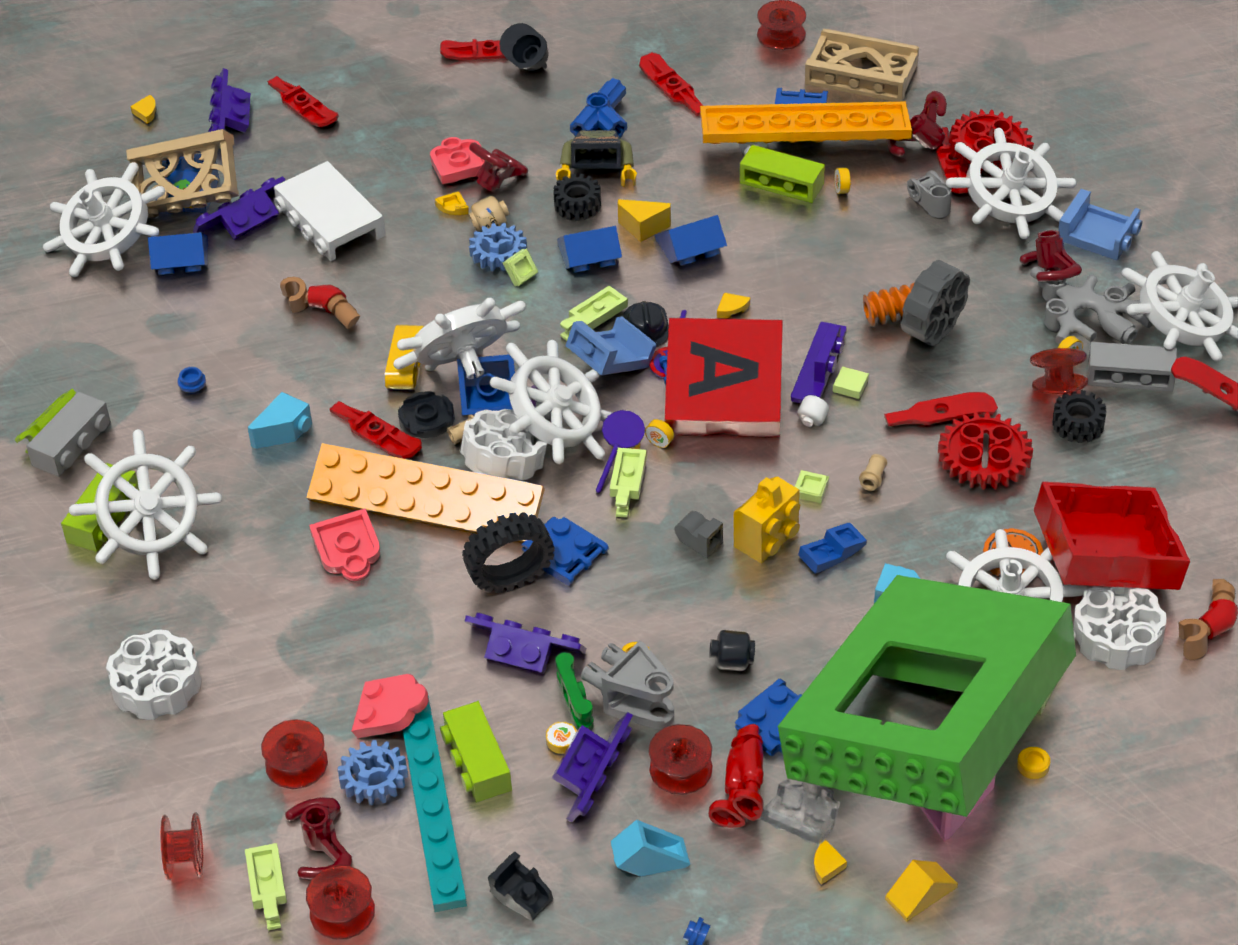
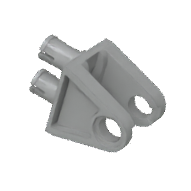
[581,641,674,729]

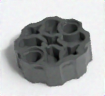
[901,260,970,346]

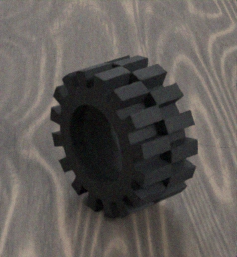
[553,174,601,221]
[1052,390,1106,443]

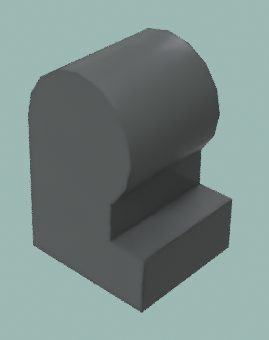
[674,511,723,558]

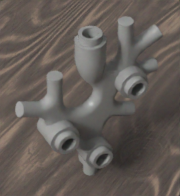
[1030,267,1153,344]

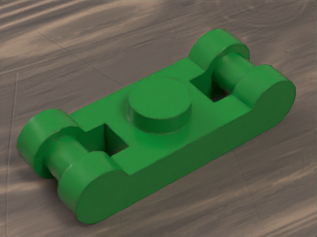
[555,652,594,731]

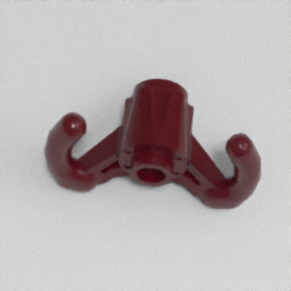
[887,91,947,157]
[469,143,528,192]
[1020,230,1082,282]
[285,797,352,880]

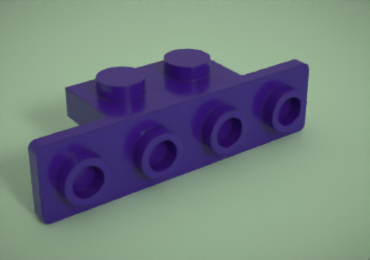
[208,68,251,133]
[192,176,286,240]
[791,322,847,403]
[465,613,587,674]
[552,712,633,822]

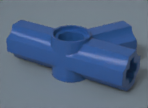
[570,78,628,138]

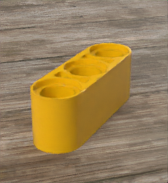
[385,325,424,390]

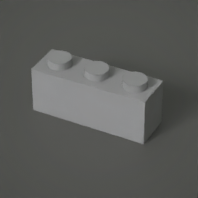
[1087,342,1177,392]
[26,391,111,477]

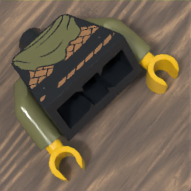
[556,130,637,187]

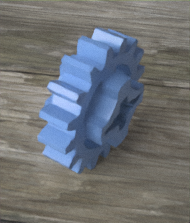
[469,223,527,271]
[337,740,408,805]

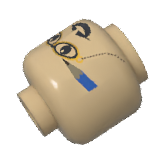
[468,196,510,232]

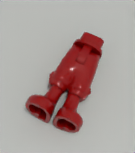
[708,724,764,828]

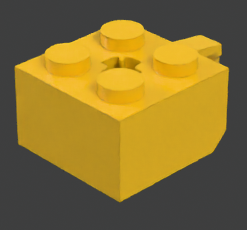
[734,476,800,564]

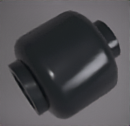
[709,630,755,672]

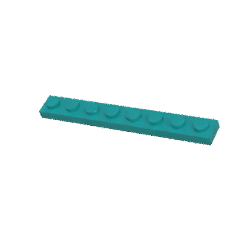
[403,696,467,912]

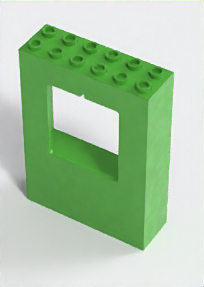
[778,575,1076,817]

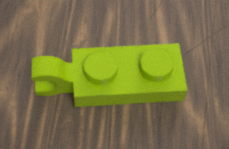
[15,388,76,454]

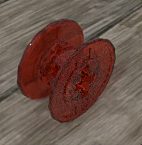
[757,0,807,50]
[1030,348,1089,394]
[261,719,328,790]
[648,724,713,795]
[160,812,204,881]
[306,866,375,940]

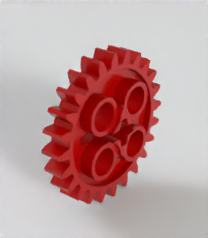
[948,109,1034,177]
[938,412,1033,490]

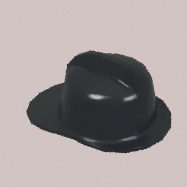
[499,23,549,71]
[623,301,669,347]

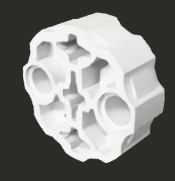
[460,409,547,481]
[1073,586,1167,670]
[106,630,202,720]

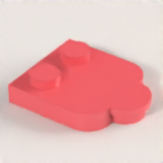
[430,137,485,184]
[309,508,380,581]
[351,674,429,739]

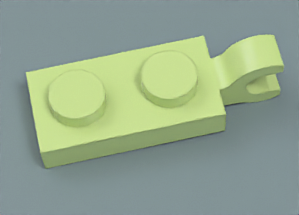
[560,286,628,341]
[610,448,647,518]
[245,843,287,931]

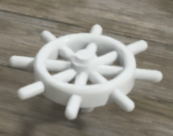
[946,128,1077,239]
[43,162,165,277]
[1122,251,1238,362]
[393,297,526,379]
[490,340,612,464]
[69,429,222,580]
[946,529,1089,639]

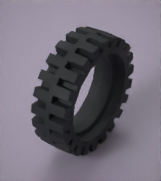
[462,512,555,593]

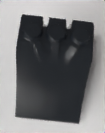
[488,852,553,921]

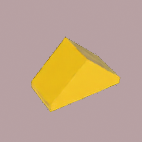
[617,199,671,242]
[885,860,958,922]

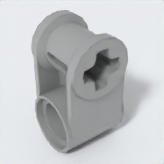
[907,171,951,218]

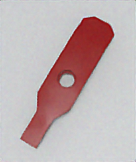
[440,39,506,60]
[639,52,704,116]
[267,76,339,127]
[936,127,969,194]
[1171,356,1238,411]
[884,392,998,427]
[330,401,422,459]

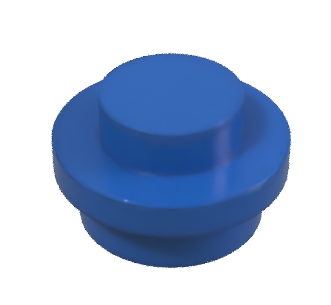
[177,367,206,392]
[682,917,711,945]

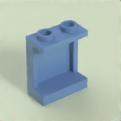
[1058,189,1143,260]
[565,316,656,375]

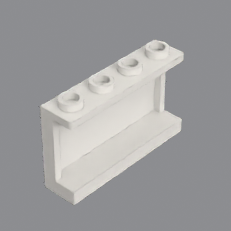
[274,161,386,261]

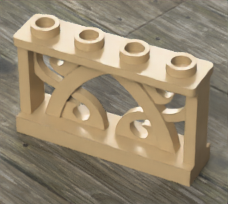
[805,28,919,102]
[126,129,239,218]

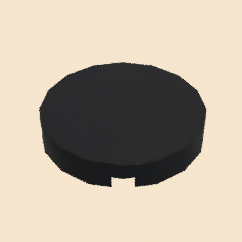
[398,391,455,439]

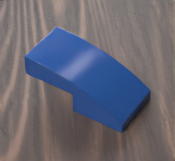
[798,522,867,574]

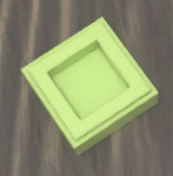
[503,249,538,286]
[833,366,869,399]
[795,470,829,504]

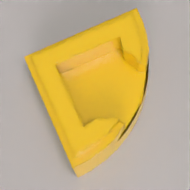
[130,95,156,124]
[435,191,469,215]
[717,293,750,318]
[814,840,847,885]

